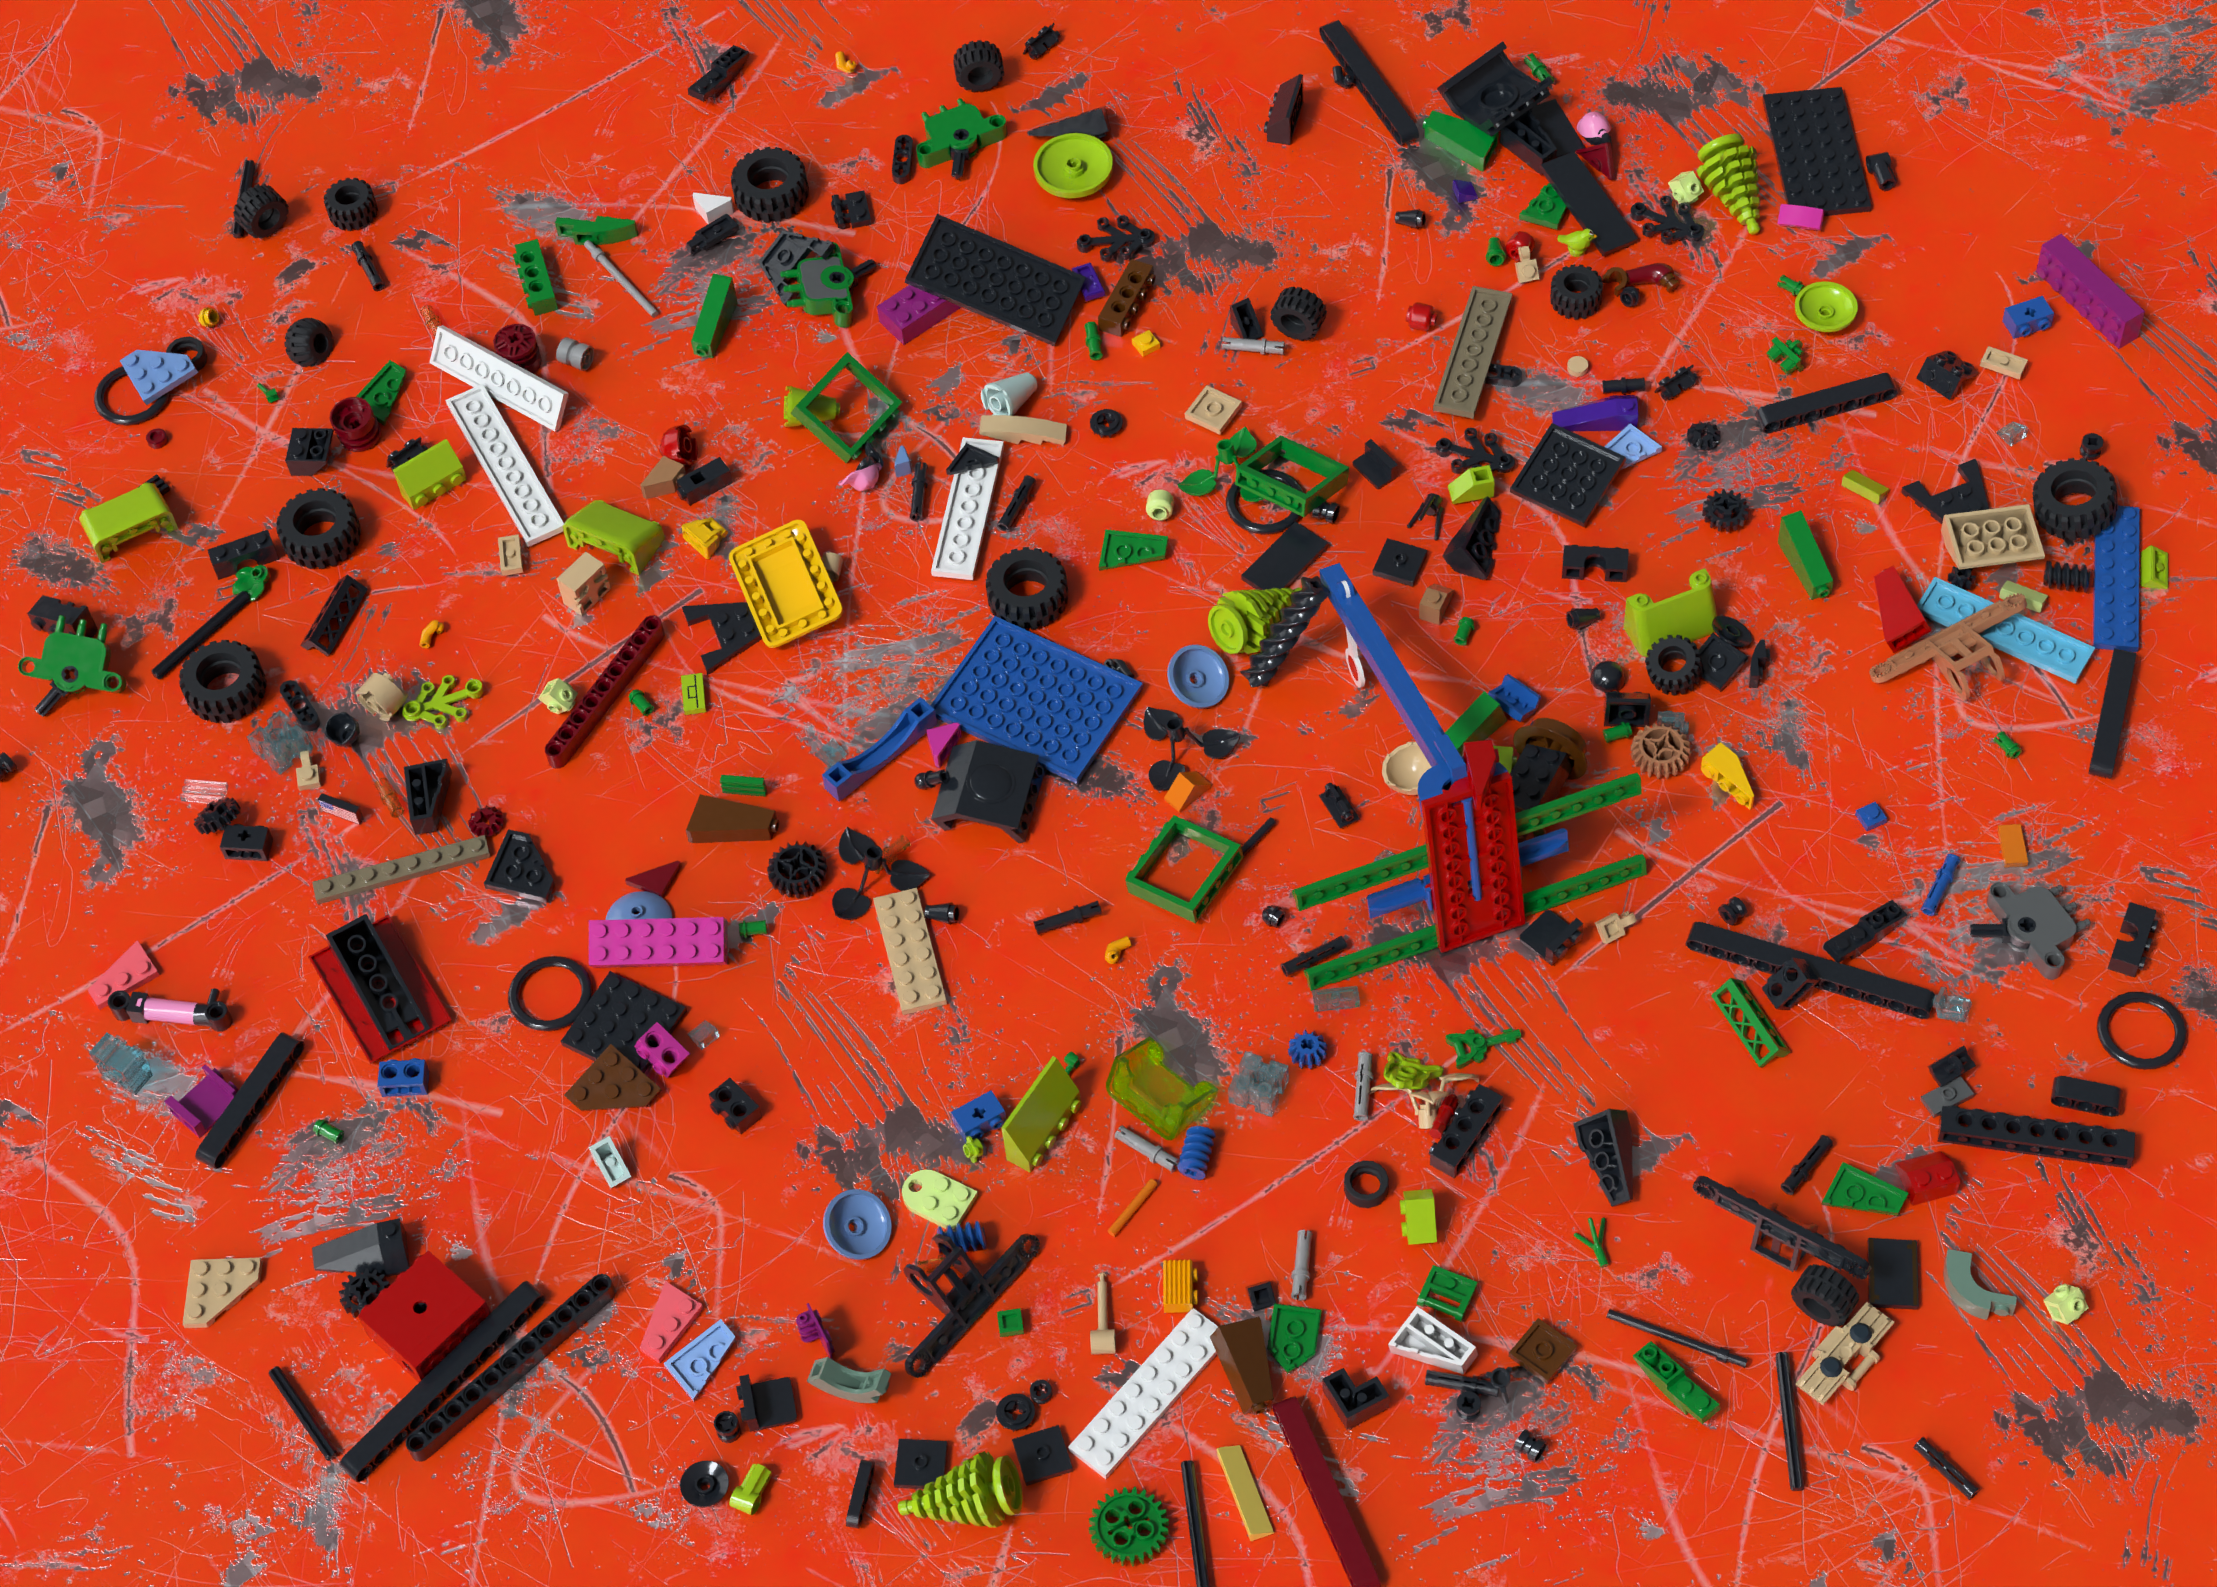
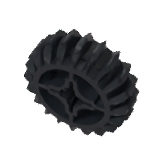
[767,841,828,898]

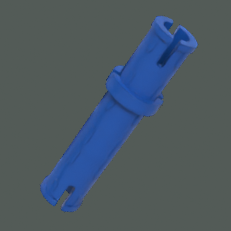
[1921,854,1961,916]

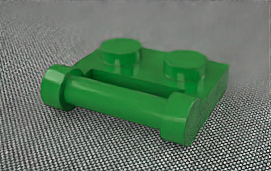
[1417,1265,1478,1322]

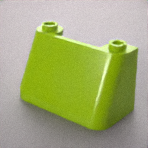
[79,482,178,564]
[563,500,665,575]
[1624,568,1717,657]

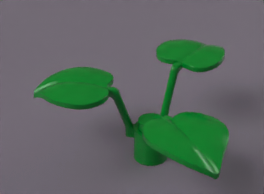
[1177,427,1264,502]

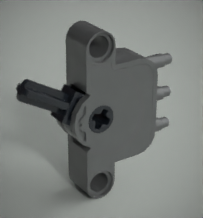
[1970,882,2091,980]

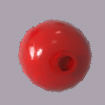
[659,425,698,467]

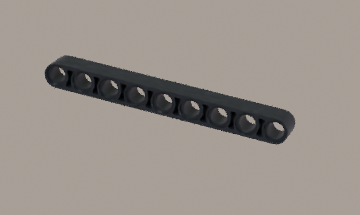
[1319,20,1419,145]

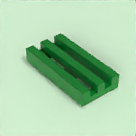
[720,775,767,797]

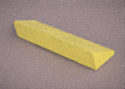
[1217,1445,1274,1541]

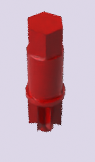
[1429,1094,1459,1139]

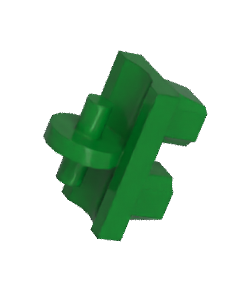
[1766,337,1804,375]

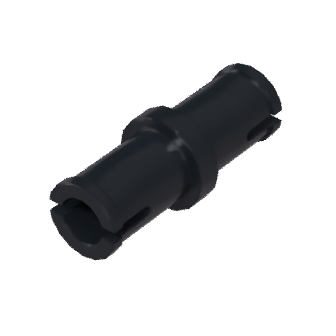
[1602,377,1645,394]

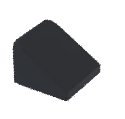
[1245,1280,1276,1311]

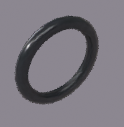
[94,366,170,426]
[1226,469,1304,535]
[508,956,593,1031]
[2097,992,2187,1070]

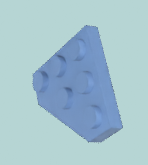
[120,350,199,405]

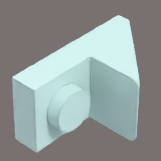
[588,1136,631,1188]

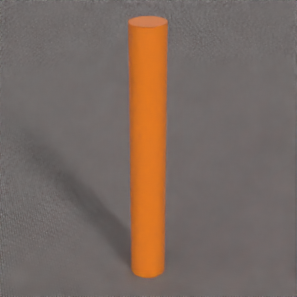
[1107,1179,1158,1237]

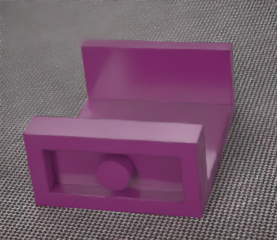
[164,1064,239,1138]

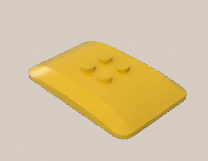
[729,520,843,648]

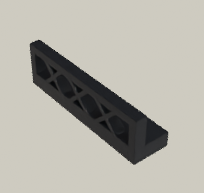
[300,574,368,656]

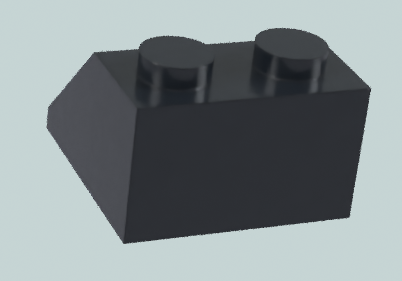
[1604,691,1651,727]

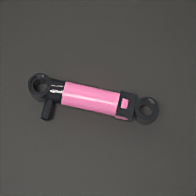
[107,988,233,1032]

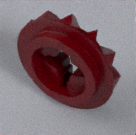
[468,805,504,837]

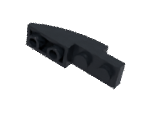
[688,45,749,102]
[1823,900,1908,963]

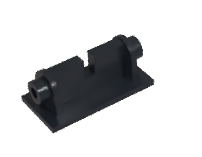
[1023,23,1061,59]
[1654,365,1698,400]
[386,437,428,473]
[1319,783,1360,829]

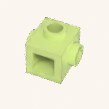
[1668,171,1704,204]
[538,678,578,714]
[2043,1284,2089,1325]

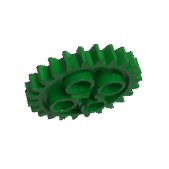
[1089,1487,1169,1567]

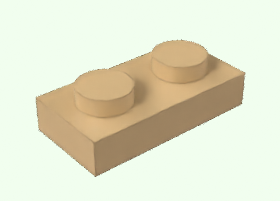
[1980,346,2028,380]
[498,534,523,576]

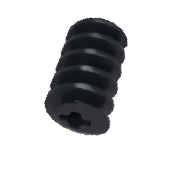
[2043,561,2090,593]

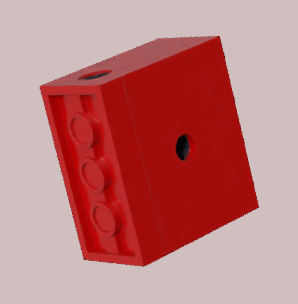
[358,1250,491,1382]

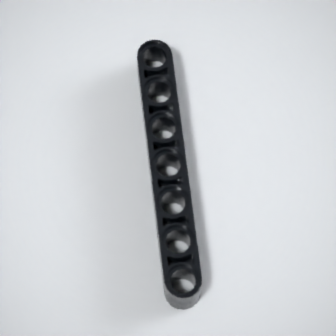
[1755,373,1898,434]
[2088,648,2137,779]
[195,1032,304,1169]

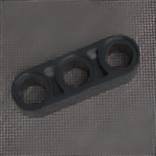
[2051,1076,2123,1117]

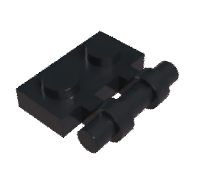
[831,190,872,229]

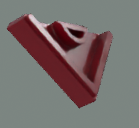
[1576,143,1616,180]
[625,861,682,898]

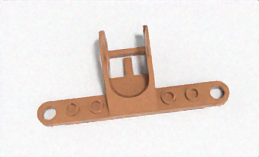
[1869,593,2027,700]

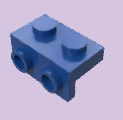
[1488,674,1541,722]

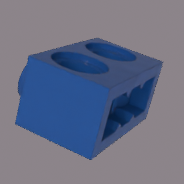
[377,1058,429,1097]

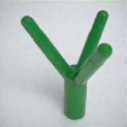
[1574,1217,1609,1268]

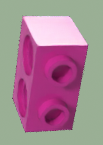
[634,1022,690,1078]

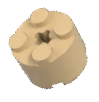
[356,673,408,721]

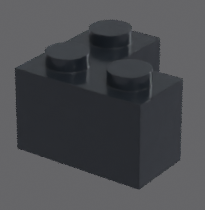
[1322,1368,1389,1430]

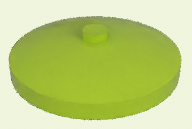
[1033,133,1113,198]

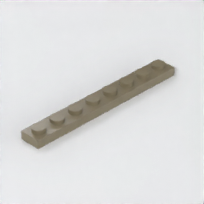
[312,835,490,904]

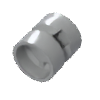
[556,337,594,371]

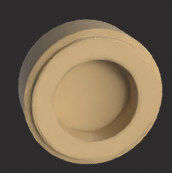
[1567,356,1588,377]

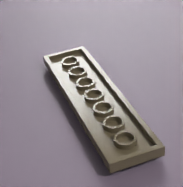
[1433,286,1513,419]

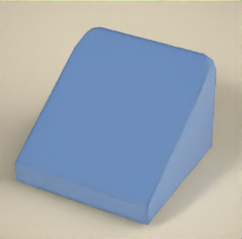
[894,446,912,477]

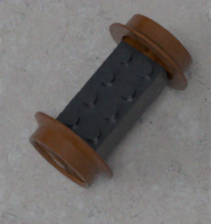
[1510,718,1588,843]

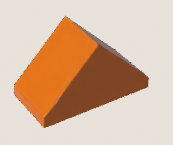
[1164,771,1211,813]

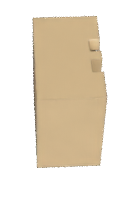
[557,552,611,616]

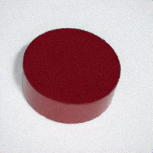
[146,428,168,449]

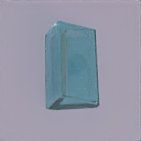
[1312,986,1360,1012]

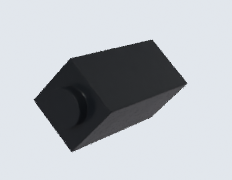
[676,457,733,506]

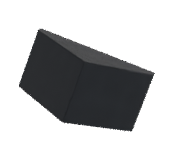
[1230,298,1264,340]

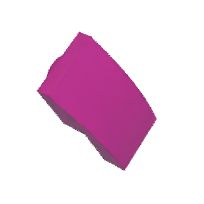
[1777,204,1825,230]

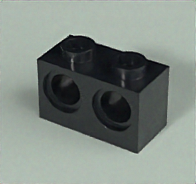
[1762,958,1820,1010]
[709,1078,762,1134]

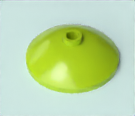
[1795,281,1858,332]

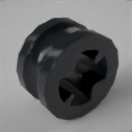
[1030,1380,1052,1405]

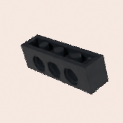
[1429,1084,1503,1178]

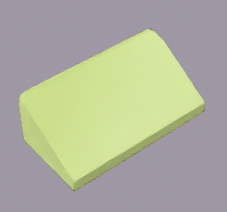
[1999,580,2048,613]

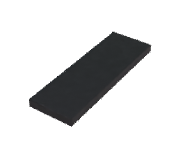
[1539,151,1638,257]

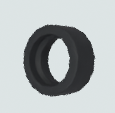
[166,337,207,372]
[1344,1160,1389,1208]

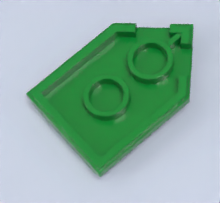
[1267,1304,1322,1374]

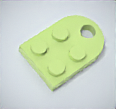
[902,1170,978,1231]

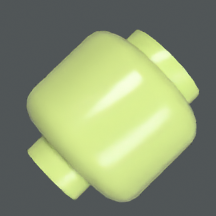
[1146,489,1174,521]

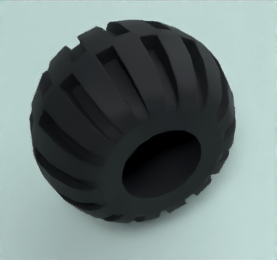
[284,318,334,367]

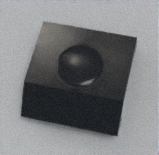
[1437,41,1553,137]
[931,740,1046,843]

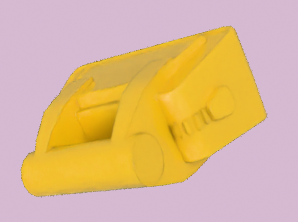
[682,517,728,559]

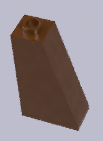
[686,794,779,843]
[1210,1316,1274,1415]

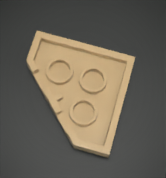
[183,1258,263,1328]

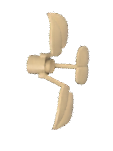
[1370,1073,1479,1129]

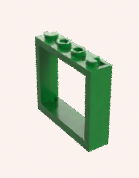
[791,352,902,463]
[1235,435,1349,517]
[1125,815,1244,924]

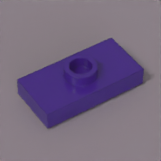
[1072,262,1105,301]

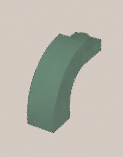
[1943,1249,2017,1320]
[807,1357,891,1403]

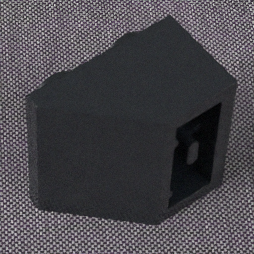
[285,428,334,476]

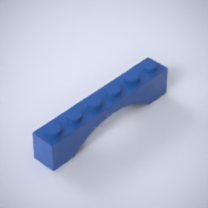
[822,697,937,802]

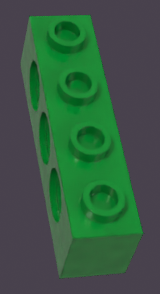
[513,239,558,316]

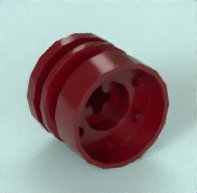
[493,324,542,374]
[329,397,381,452]

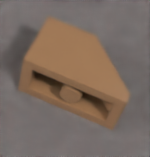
[640,456,686,499]
[1419,584,1455,625]

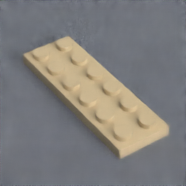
[873,888,947,1015]

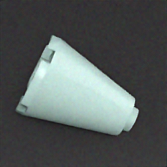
[981,372,1037,416]

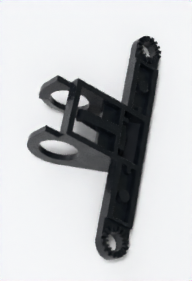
[1692,1176,1872,1280]
[903,1233,1040,1378]

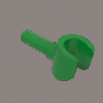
[257,383,279,403]
[1064,1052,1080,1075]

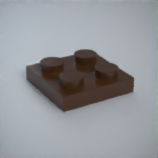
[1509,1318,1577,1385]

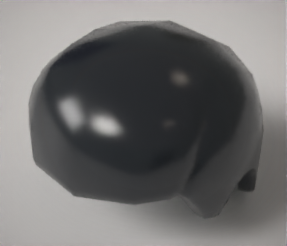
[1590,661,1625,693]
[325,712,360,747]

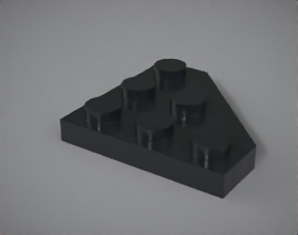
[484,829,555,903]

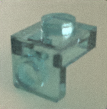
[1656,711,1689,735]
[1933,987,1972,1022]

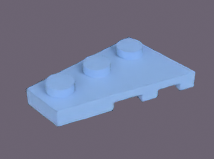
[664,1319,736,1401]

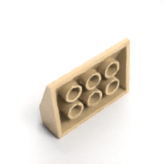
[1941,504,2045,570]

